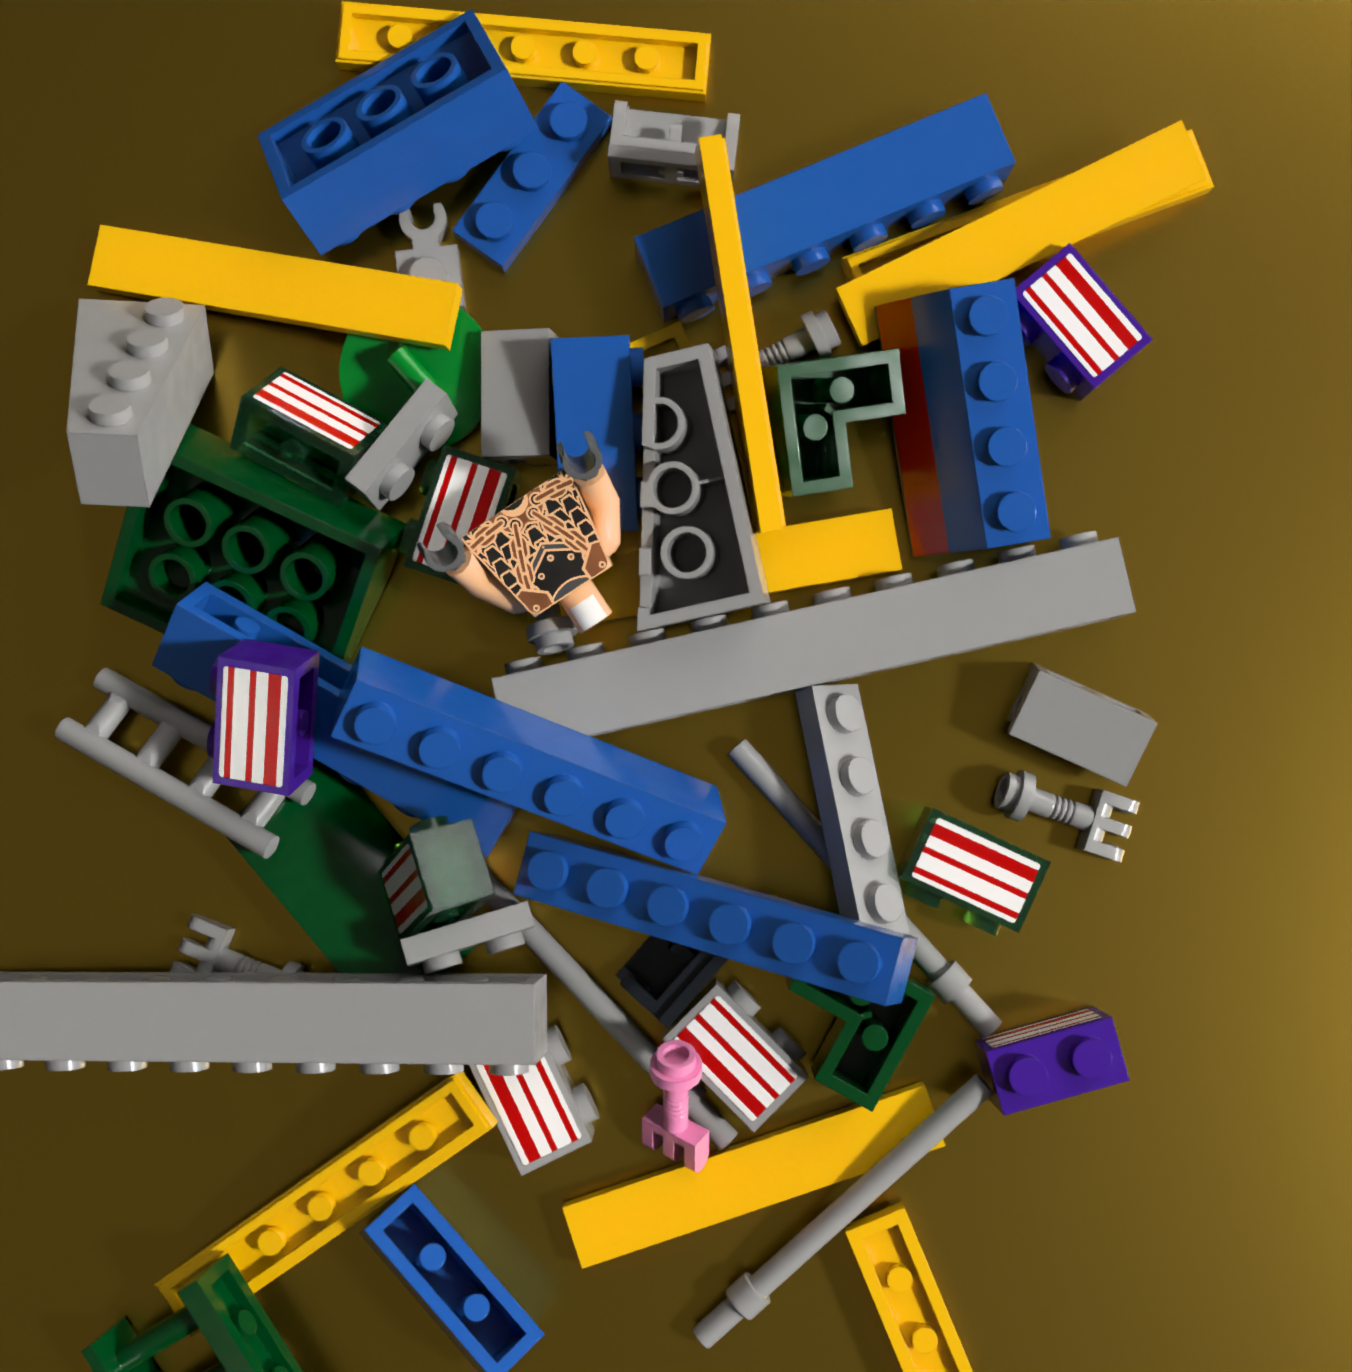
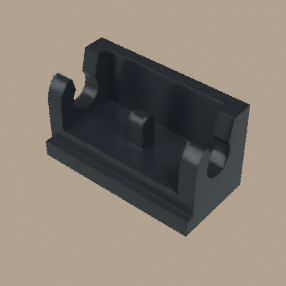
[616,936,728,1029]

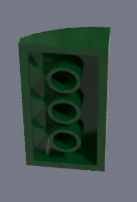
[227,758,477,973]

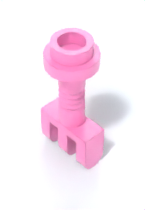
[642,1040,710,1173]

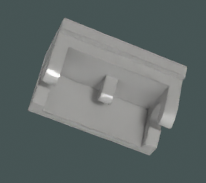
[608,100,740,187]
[481,328,559,466]
[1007,662,1158,787]

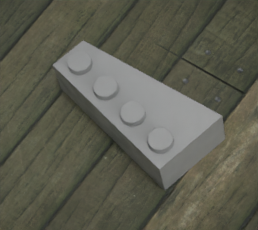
[66,298,214,507]
[637,343,771,631]

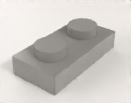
[345,378,458,511]
[400,901,535,975]

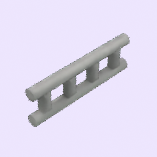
[54,667,316,859]

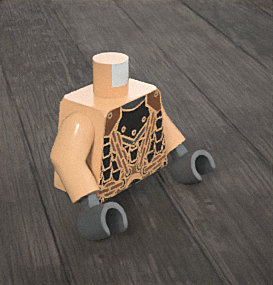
[417,431,621,634]

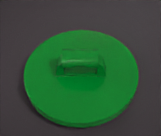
[339,307,483,452]

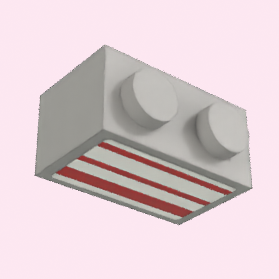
[662,977,809,1132]
[469,1025,600,1176]

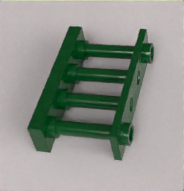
[81,1253,303,1372]

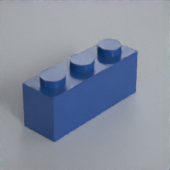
[551,335,644,532]
[359,1183,545,1372]

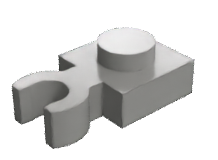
[395,202,466,311]

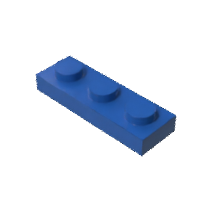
[452,81,613,273]

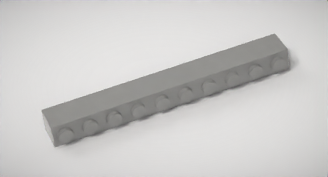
[491,531,1136,737]
[0,972,548,1076]

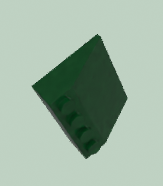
[100,424,408,663]

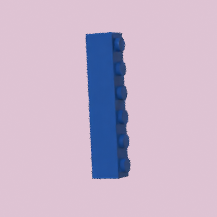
[634,93,1016,323]
[152,582,518,858]
[330,646,727,875]
[513,831,918,1006]

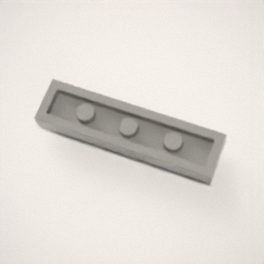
[795,683,910,934]

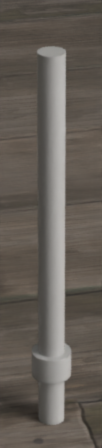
[727,738,1002,1038]
[482,865,738,1151]
[693,1073,994,1349]

